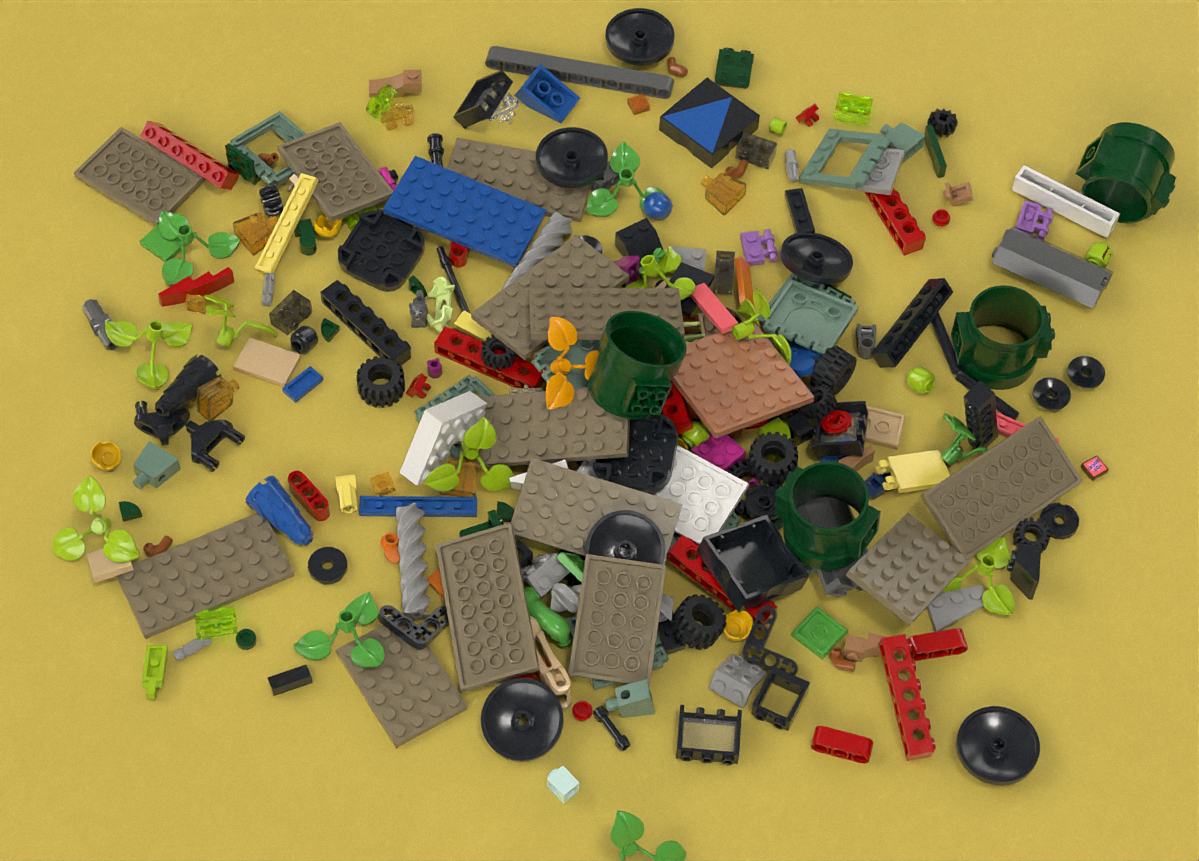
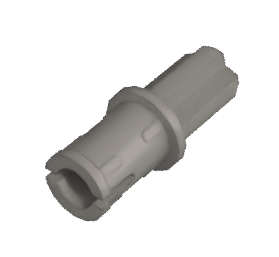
[785,149,799,182]

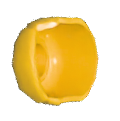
[313,214,342,238]
[91,441,122,471]
[723,610,754,641]

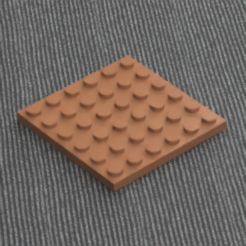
[671,322,814,438]

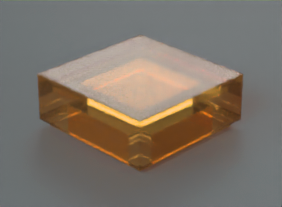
[627,94,650,115]

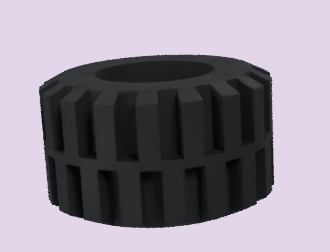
[810,345,857,396]
[356,356,405,408]
[749,432,798,485]
[671,594,727,650]

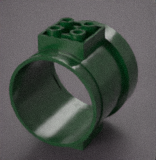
[1075,122,1177,223]
[951,285,1055,390]
[588,311,687,420]
[774,461,881,570]

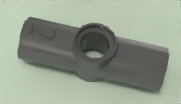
[82,299,118,350]

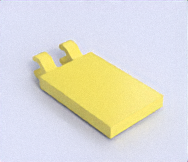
[875,450,950,493]

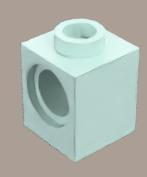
[547,766,579,804]

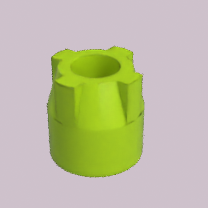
[769,117,787,135]

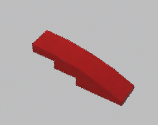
[158,267,235,307]

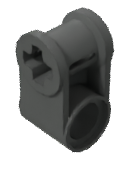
[591,161,619,192]
[856,324,876,359]

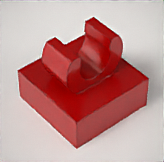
[795,103,820,127]
[406,373,431,399]

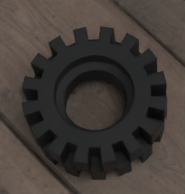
[481,335,516,370]
[801,384,837,420]
[1013,517,1051,553]

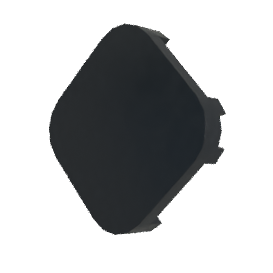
[338,208,425,292]
[593,414,678,492]

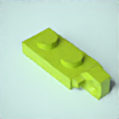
[142,645,168,700]

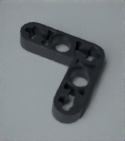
[378,605,449,650]
[742,606,799,675]

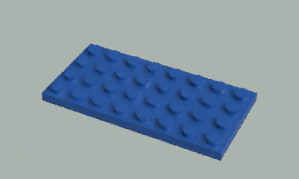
[383,155,547,268]

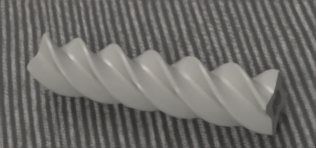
[501,212,573,291]
[396,503,431,622]
[550,583,674,622]

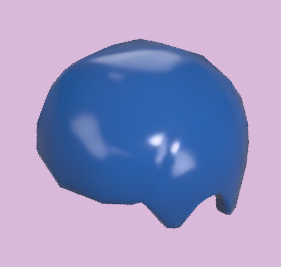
[643,192,673,219]

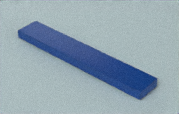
[359,496,477,517]

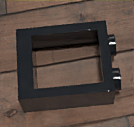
[751,666,810,731]

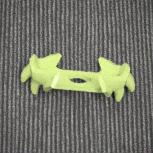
[426,277,455,333]

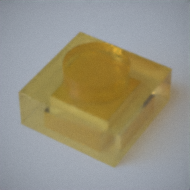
[185,294,207,314]
[370,472,395,496]

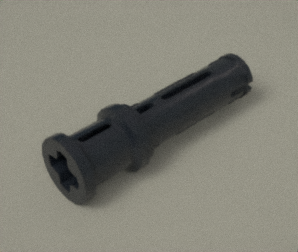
[427,133,444,167]

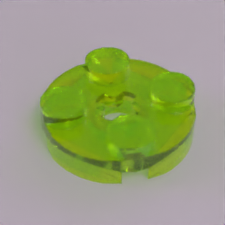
[366,84,397,118]

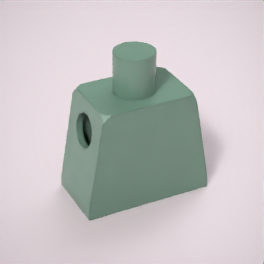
[880,123,925,164]
[133,441,180,489]
[605,679,655,718]

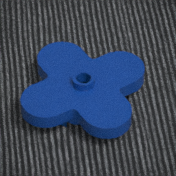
[772,340,823,377]

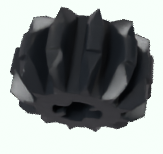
[927,108,958,137]
[259,185,284,217]

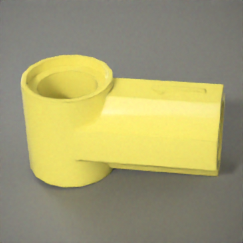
[335,474,358,514]

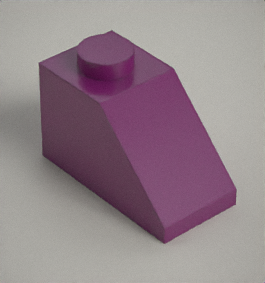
[613,256,640,288]

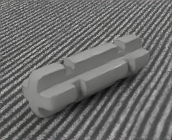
[261,273,275,306]
[173,633,212,661]

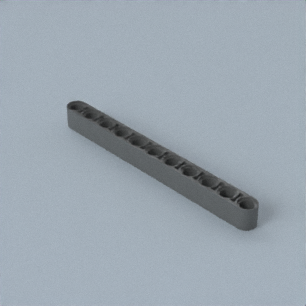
[485,46,674,99]

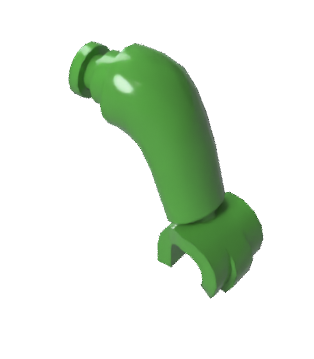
[525,586,571,647]

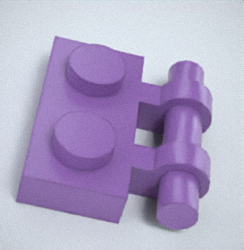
[1015,200,1053,240]
[740,229,778,266]

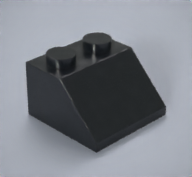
[615,218,663,268]
[1007,543,1041,600]

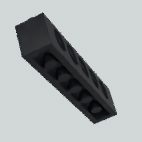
[871,278,953,368]
[320,280,411,366]
[963,380,998,449]

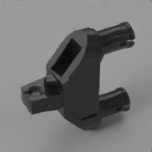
[134,401,190,446]
[185,420,245,472]

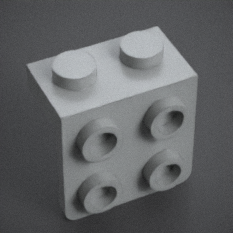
[521,553,570,597]
[708,654,766,708]

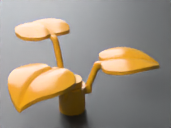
[545,317,599,410]

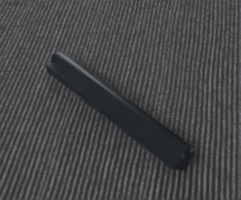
[931,313,963,375]
[955,371,1019,420]

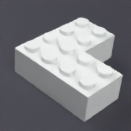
[400,391,487,485]

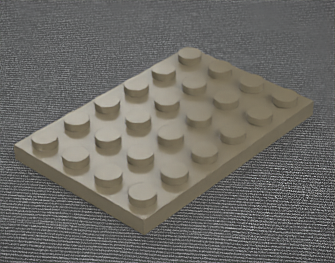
[277,122,393,222]
[74,127,204,226]
[846,513,970,626]
[568,554,667,687]
[336,615,468,748]

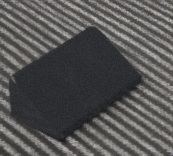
[267,665,313,696]

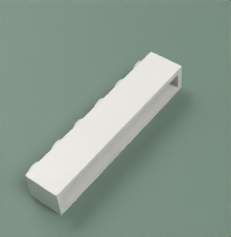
[1012,165,1120,239]

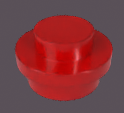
[932,209,950,227]
[572,701,593,721]

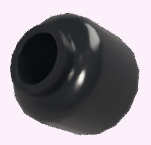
[290,326,318,353]

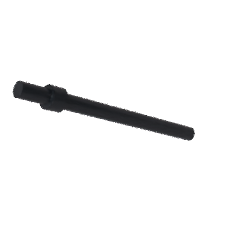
[437,246,471,314]

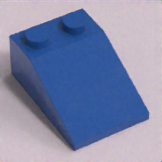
[514,64,580,123]

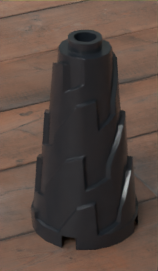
[155,354,222,417]

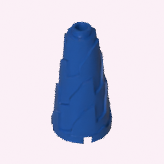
[245,476,314,546]

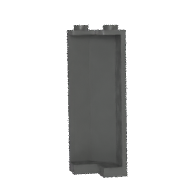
[991,227,1113,308]
[796,498,868,597]

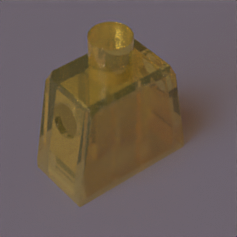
[701,173,747,216]
[233,213,278,256]
[197,377,239,421]
[439,452,477,497]

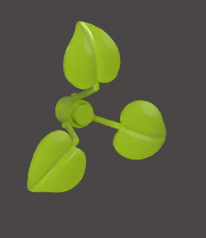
[625,246,696,301]
[732,288,791,365]
[204,295,278,347]
[105,320,192,389]
[424,417,513,492]
[52,476,140,563]
[942,537,1015,615]

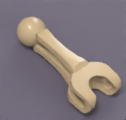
[530,616,572,710]

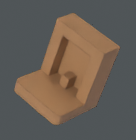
[943,182,973,206]

